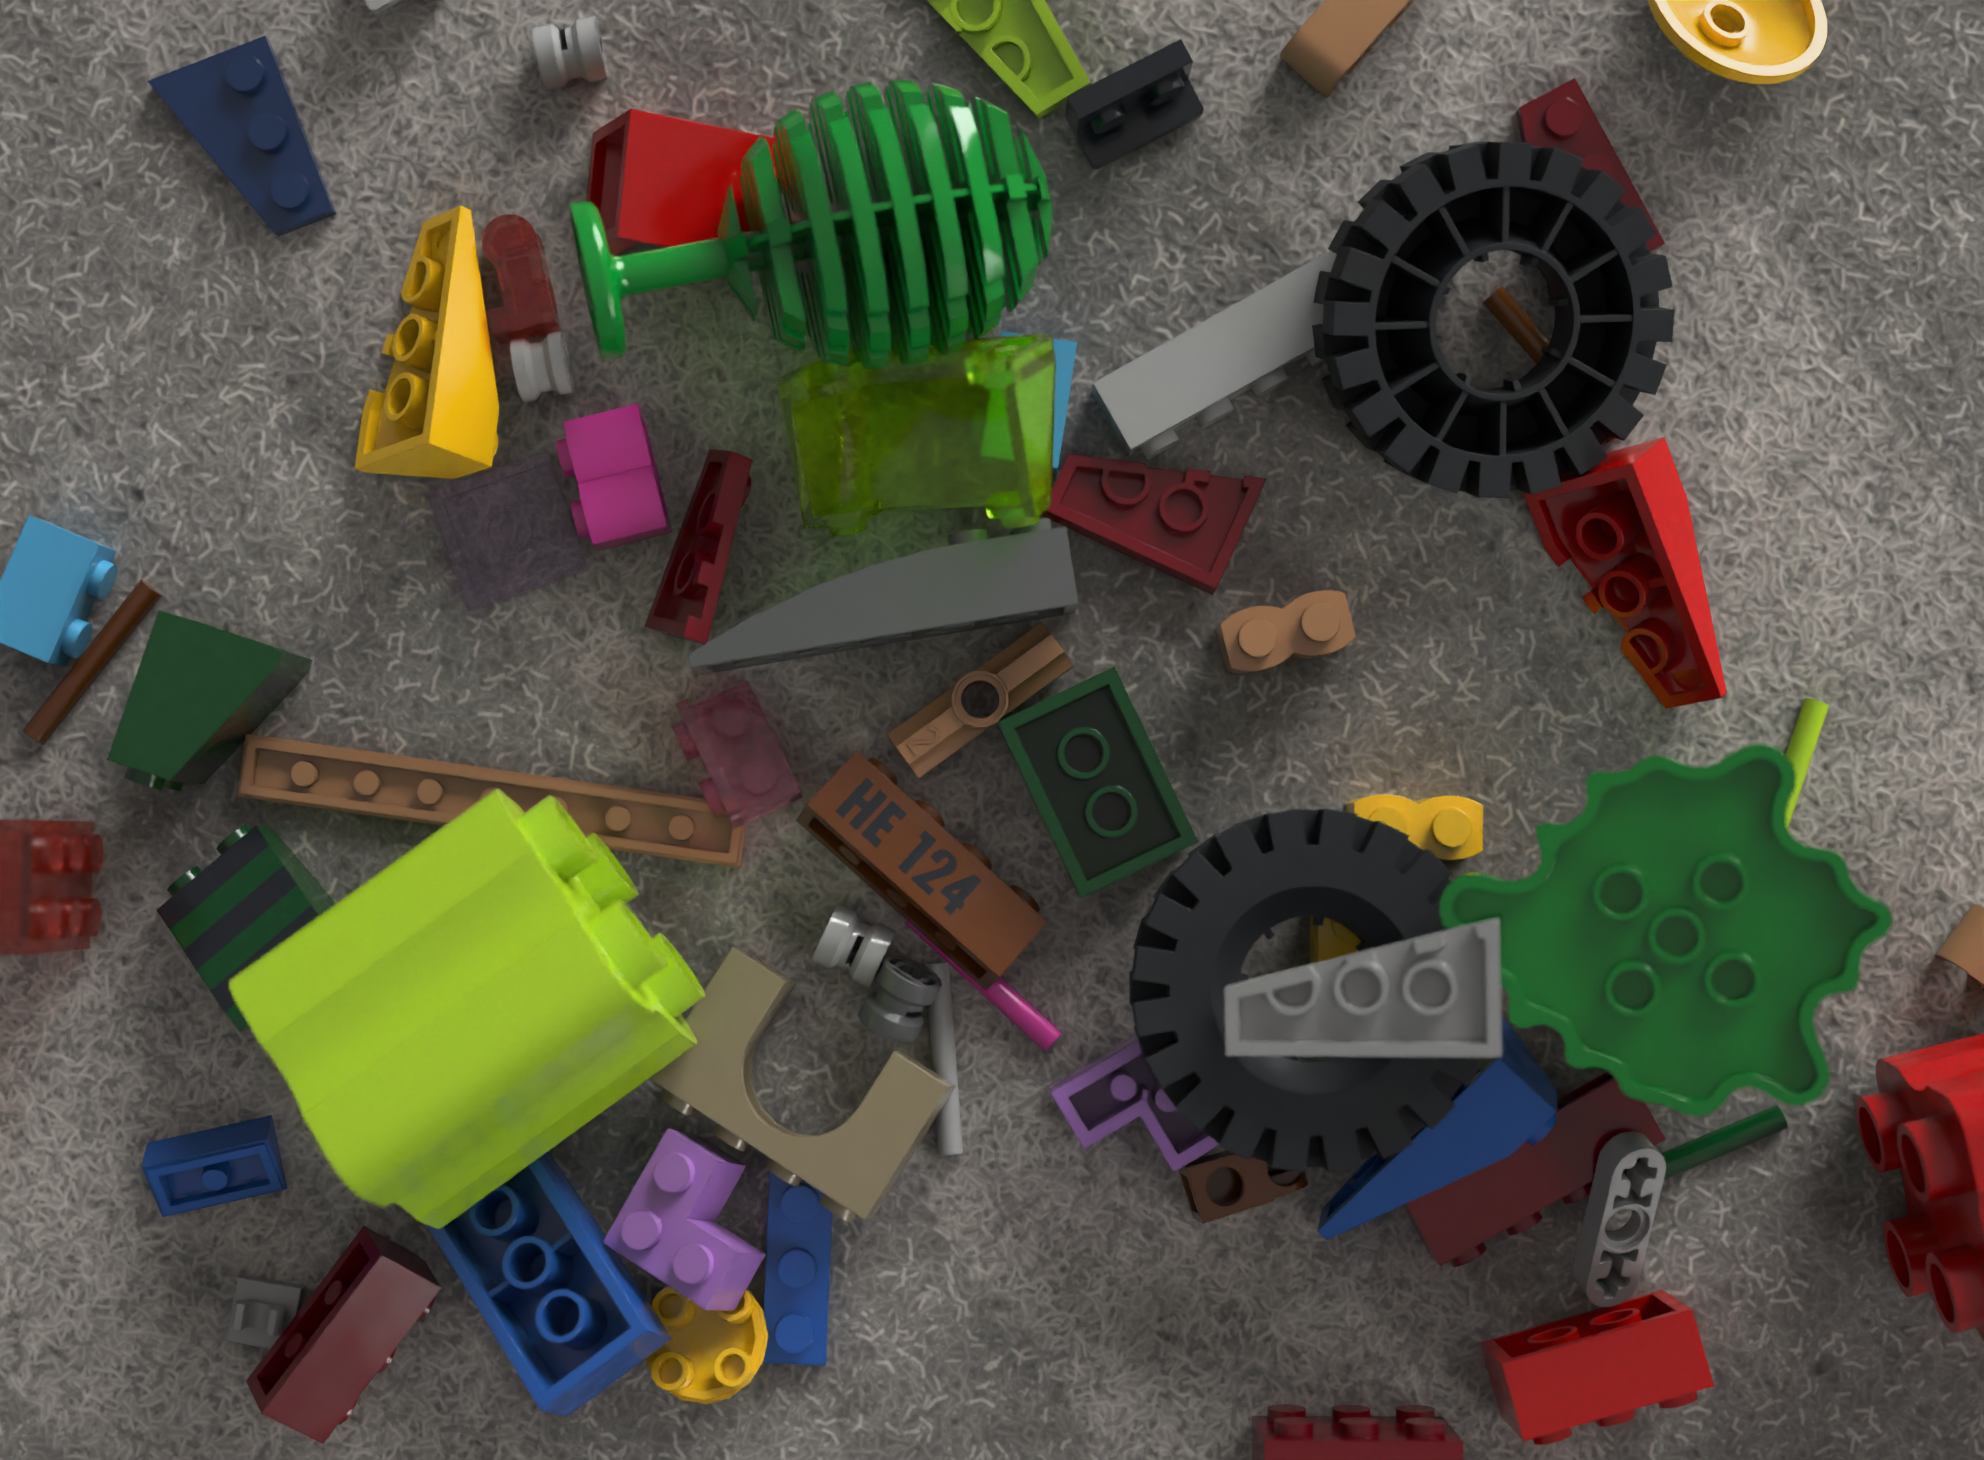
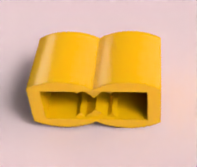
[1345,794,1483,860]

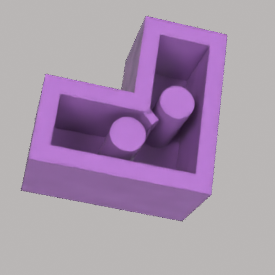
[1049,1035,1218,1172]
[603,1129,766,1311]

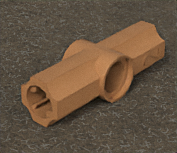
[887,622,1074,779]

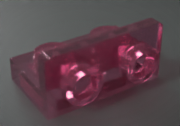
[671,680,803,830]

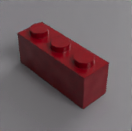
[246,1226,441,1444]

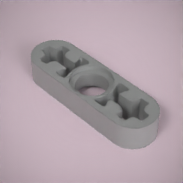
[1572,1131,1666,1307]

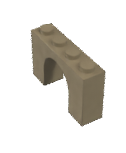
[649,947,956,1222]

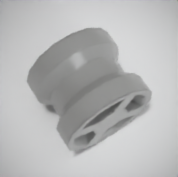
[510,331,575,403]

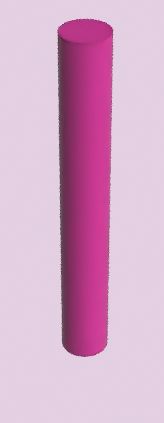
[905,921,1062,1052]

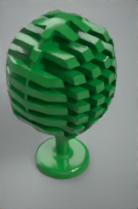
[569,80,1053,368]

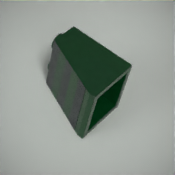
[107,610,312,791]
[157,825,336,1032]

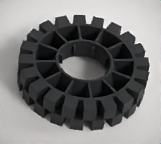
[1312,142,1675,498]
[1129,809,1484,1172]

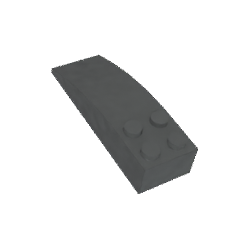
[688,518,1079,675]

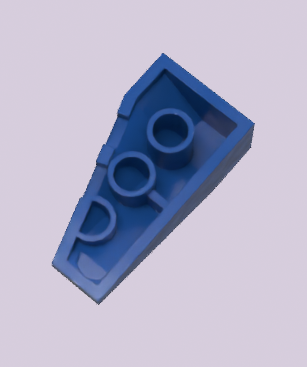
[1317,1017,1557,1240]

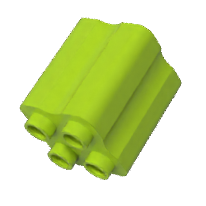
[229,788,706,1229]

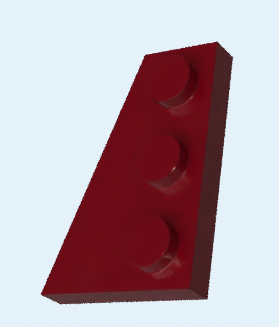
[1516,78,1665,298]
[645,449,753,644]
[1041,454,1267,595]

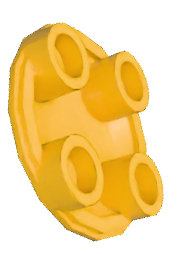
[646,1287,769,1404]

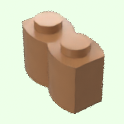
[1215,590,1356,676]

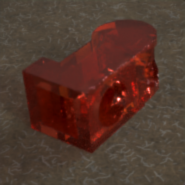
[482,214,562,344]

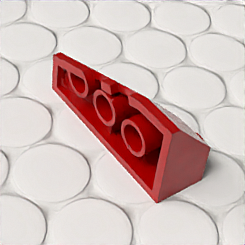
[1523,437,1727,709]

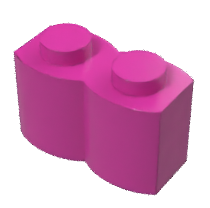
[556,404,672,551]

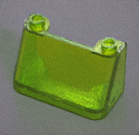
[776,333,1057,536]

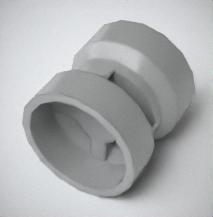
[532,16,609,91]
[811,904,896,988]

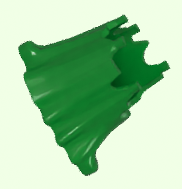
[1439,743,1893,1117]

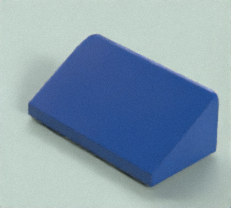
[142,1115,287,1217]

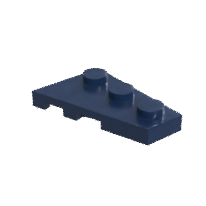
[148,36,337,237]

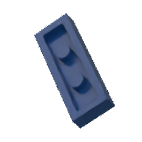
[763,1172,833,1365]

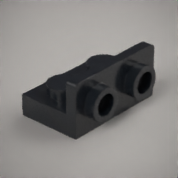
[1065,39,1204,169]

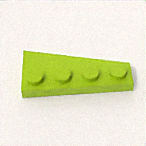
[926,0,1092,119]

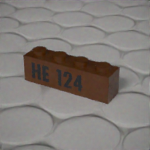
[796,750,1048,991]

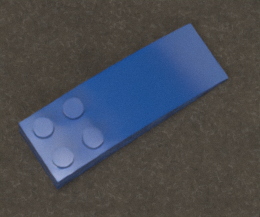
[427,1152,672,1417]

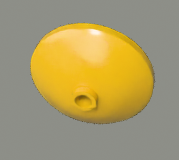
[1647,0,1827,84]

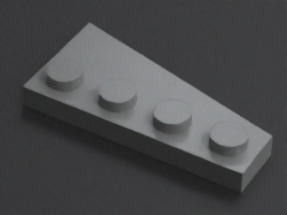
[1224,917,1502,1058]

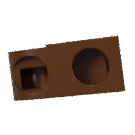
[1178,1150,1308,1224]

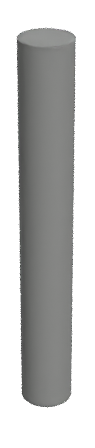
[924,962,963,1155]

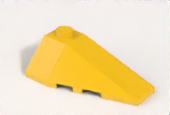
[354,205,500,479]

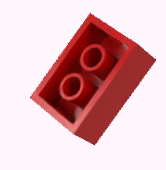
[1480,1290,1714,1445]

